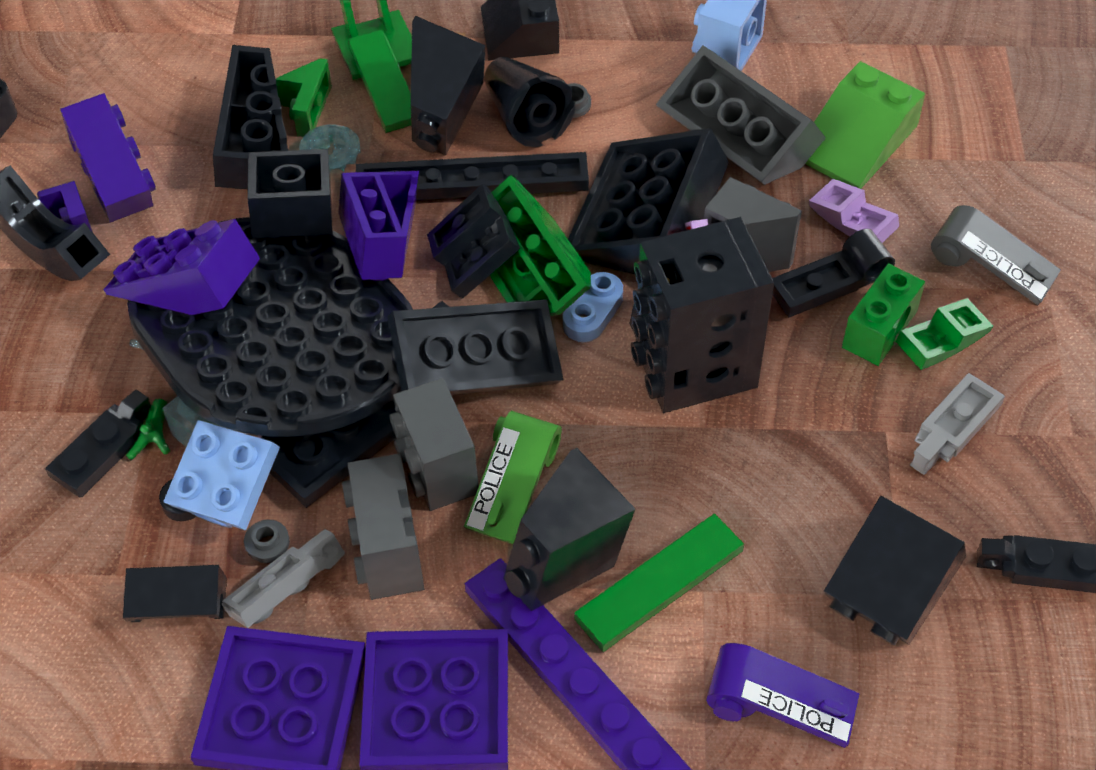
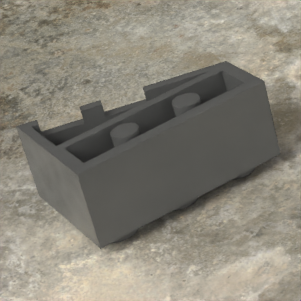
[342,453,425,600]

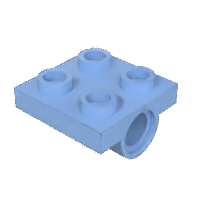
[163,420,280,530]

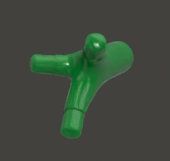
[126,399,170,460]

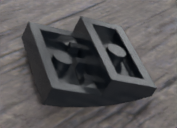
[427,184,520,299]

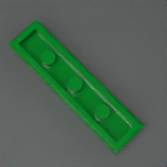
[574,513,744,653]

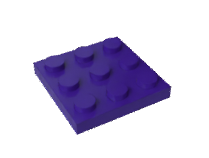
[190,626,366,770]
[359,629,508,770]

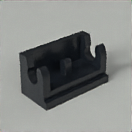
[123,565,227,622]

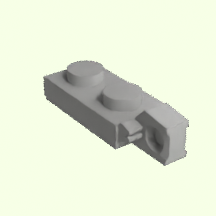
[910,373,1005,475]
[222,529,345,628]

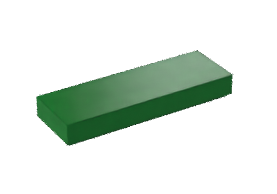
[348,29,411,133]

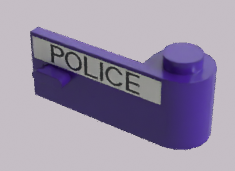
[706,643,860,748]

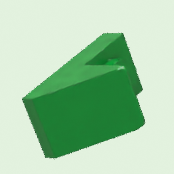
[276,58,332,138]

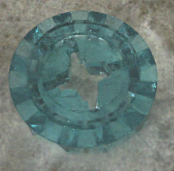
[299,124,361,172]

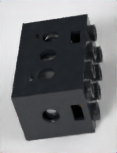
[631,217,774,414]

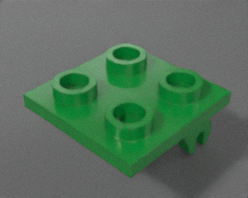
[331,0,412,80]

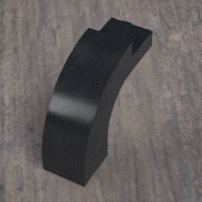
[0,165,111,281]

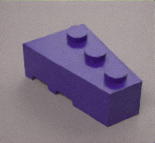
[338,171,419,281]

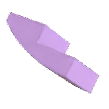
[809,179,899,243]

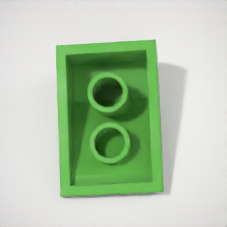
[805,61,926,189]

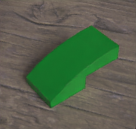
[895,298,993,370]

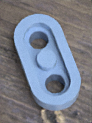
[563,272,623,342]

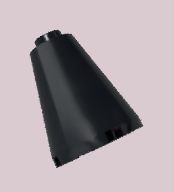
[484,57,575,147]

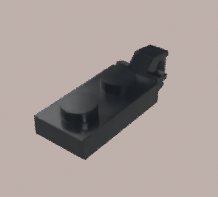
[45,390,151,498]
[977,535,1096,593]

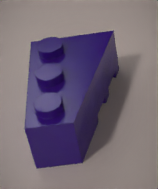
[60,93,156,223]

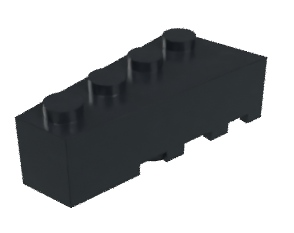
[213,45,288,190]

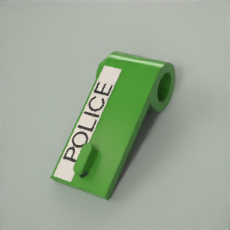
[464,410,562,544]

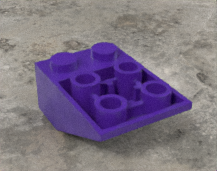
[103,219,260,315]

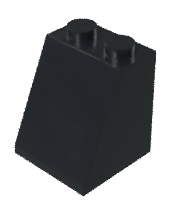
[411,16,485,155]
[503,448,635,611]
[824,495,966,646]

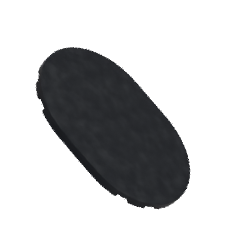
[127,217,414,437]

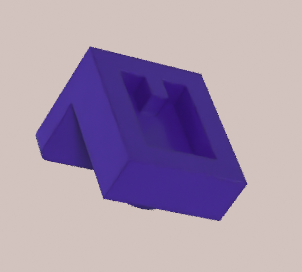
[37,181,92,231]

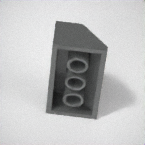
[656,45,826,185]

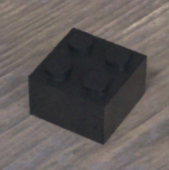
[247,149,333,239]

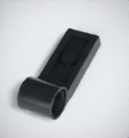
[772,229,895,318]

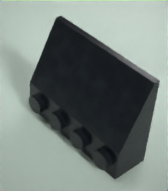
[568,128,729,274]

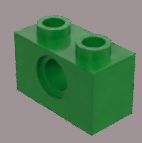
[842,263,926,366]

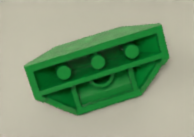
[489,175,591,316]

